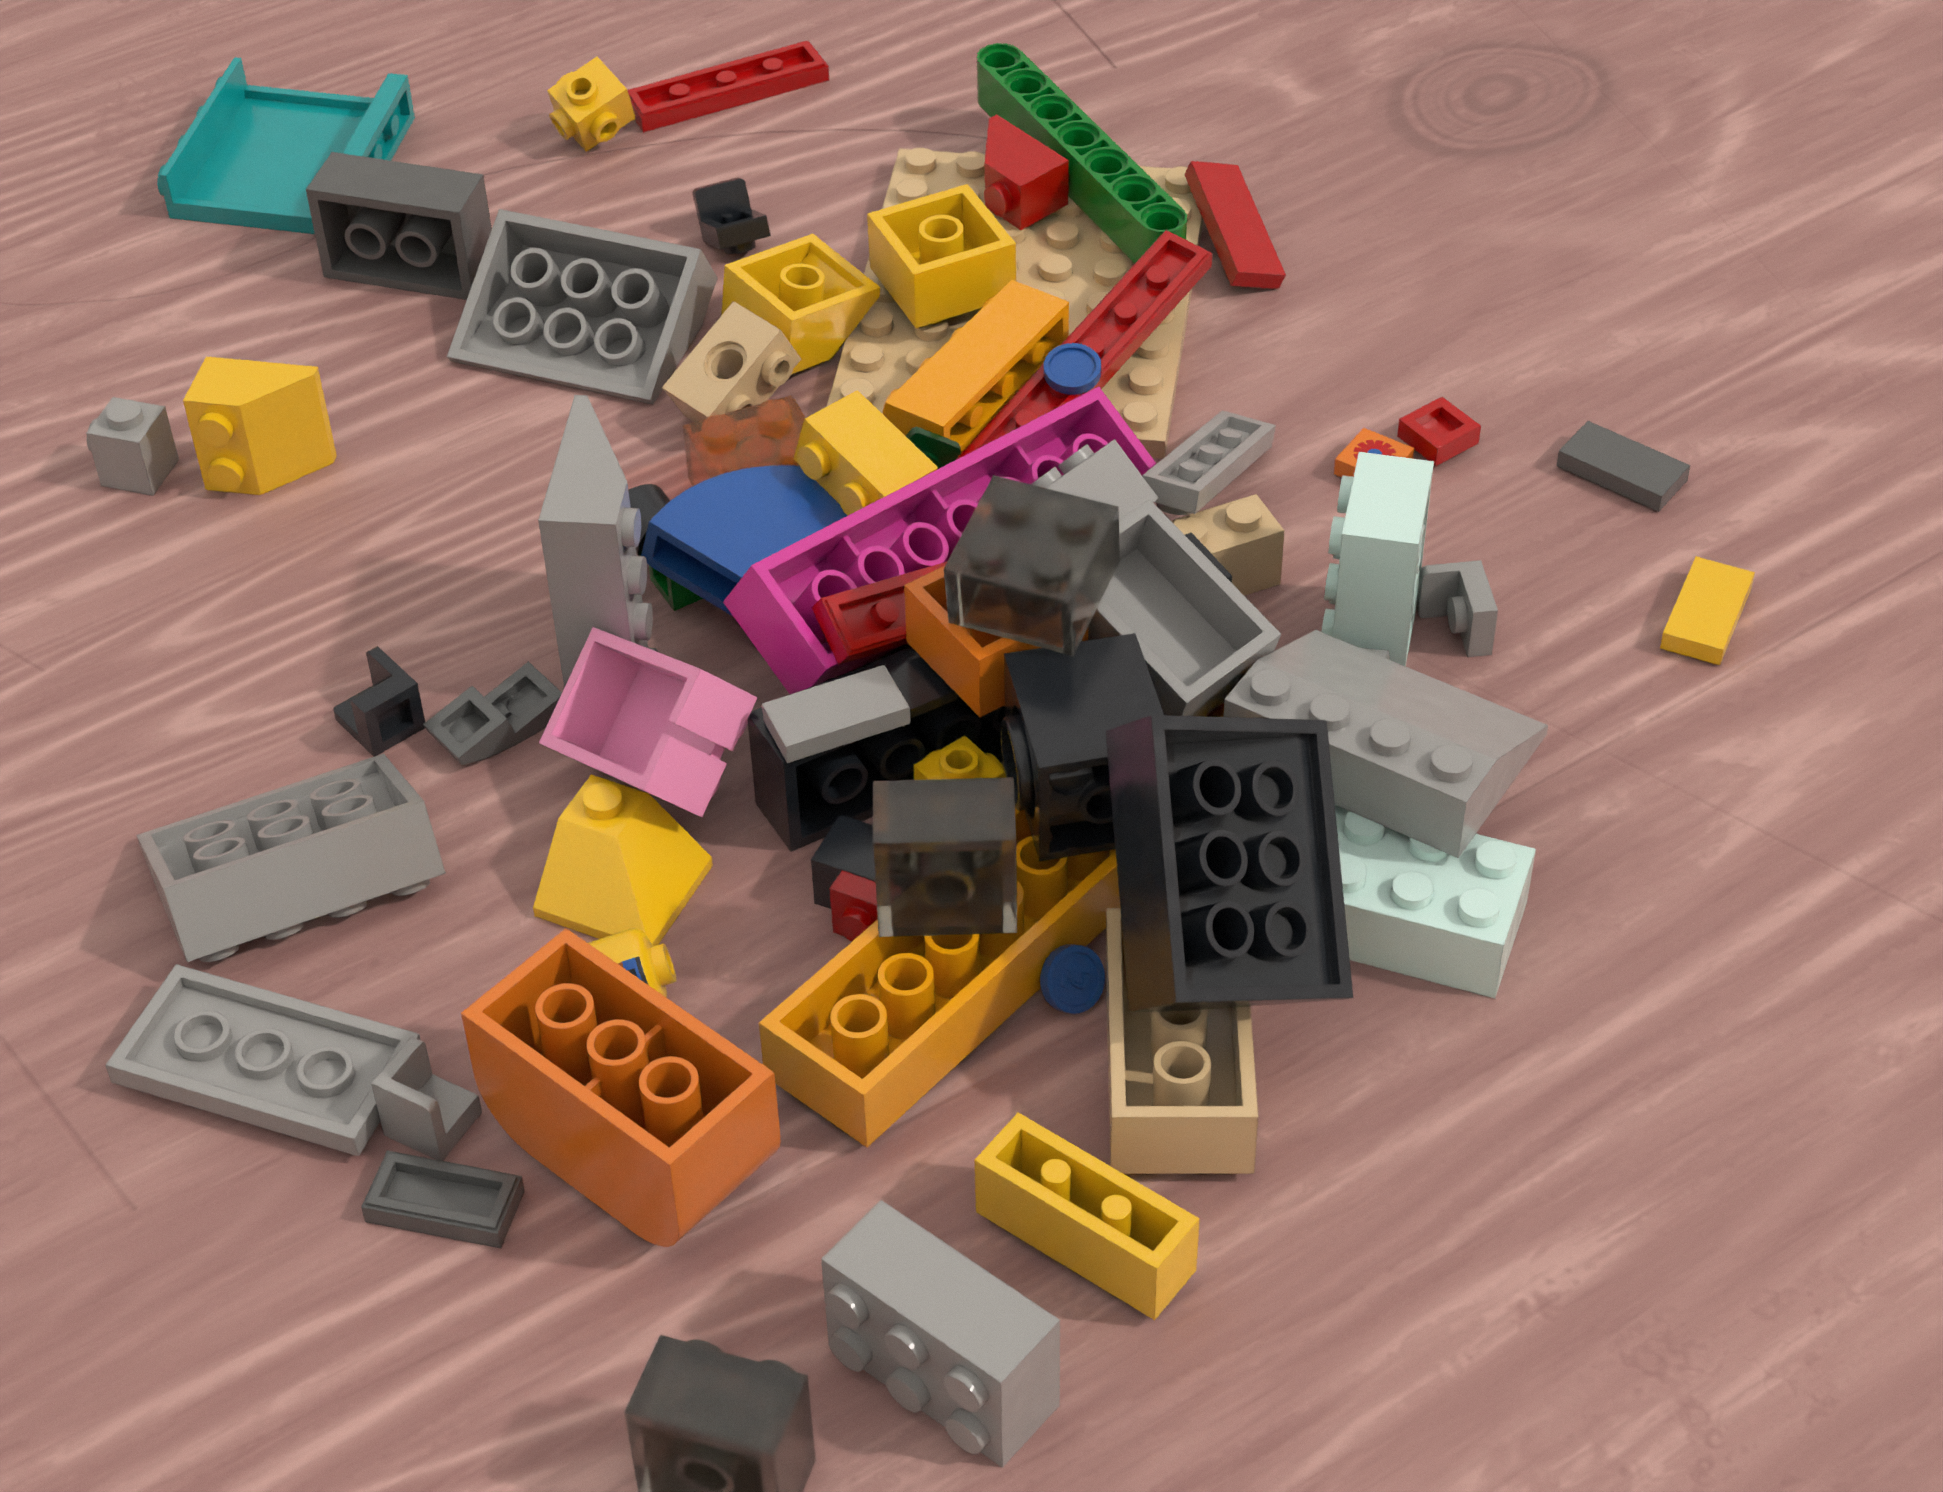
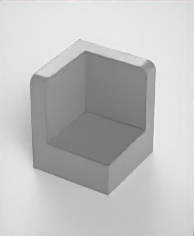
[371,1037,482,1161]

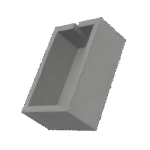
[1052,499,1281,716]
[821,1200,1060,1468]

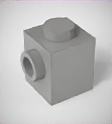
[86,397,179,496]

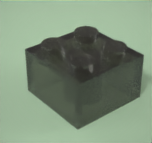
[944,475,1120,656]
[873,777,1017,937]
[624,1334,816,1492]

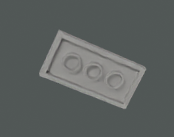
[105,964,421,1156]

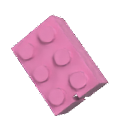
[539,627,757,817]

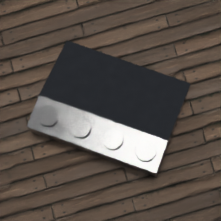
[1106,715,1353,1012]

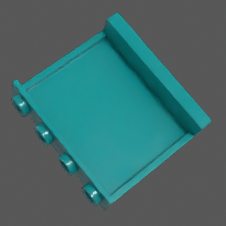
[157,57,415,234]

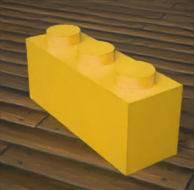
[974,1112,1200,1320]

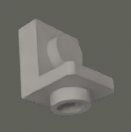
[1416,560,1498,657]

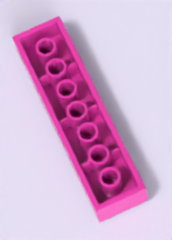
[723,387,1157,694]

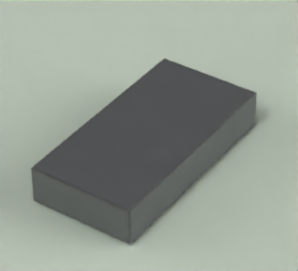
[1556,421,1690,512]
[361,1150,525,1248]

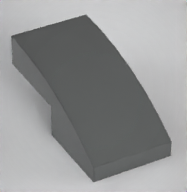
[423,661,562,765]

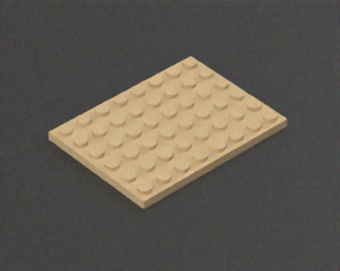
[827,148,1203,459]

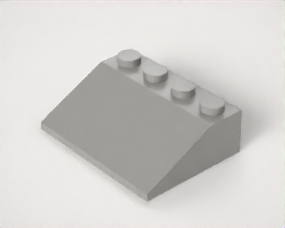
[447,209,717,404]
[538,395,658,688]
[1223,630,1548,858]
[136,754,446,962]

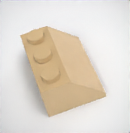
[1170,494,1284,596]

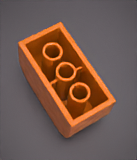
[461,928,781,1247]

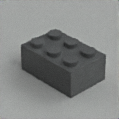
[306,152,492,300]

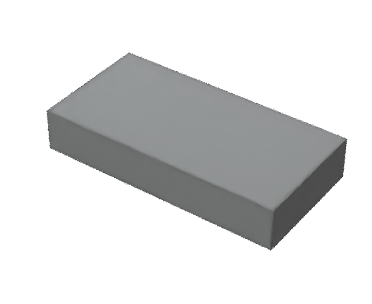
[762,665,910,763]

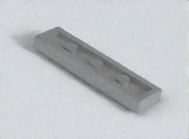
[1143,410,1276,515]

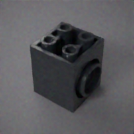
[1001,633,1164,862]

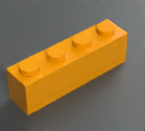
[883,280,1069,453]

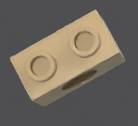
[662,301,801,445]

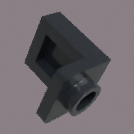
[692,177,771,254]

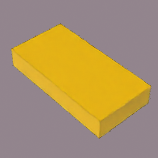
[1660,556,1755,665]

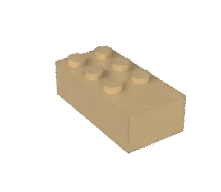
[1106,908,1258,1174]

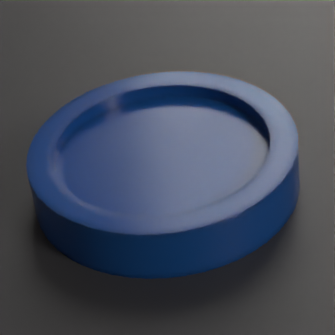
[1044,343,1101,395]
[1040,944,1105,1014]

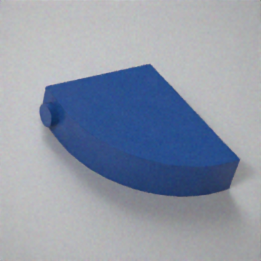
[641,465,848,616]

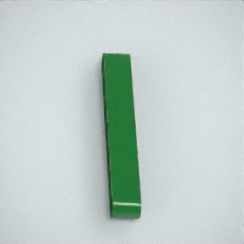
[977,43,1187,263]

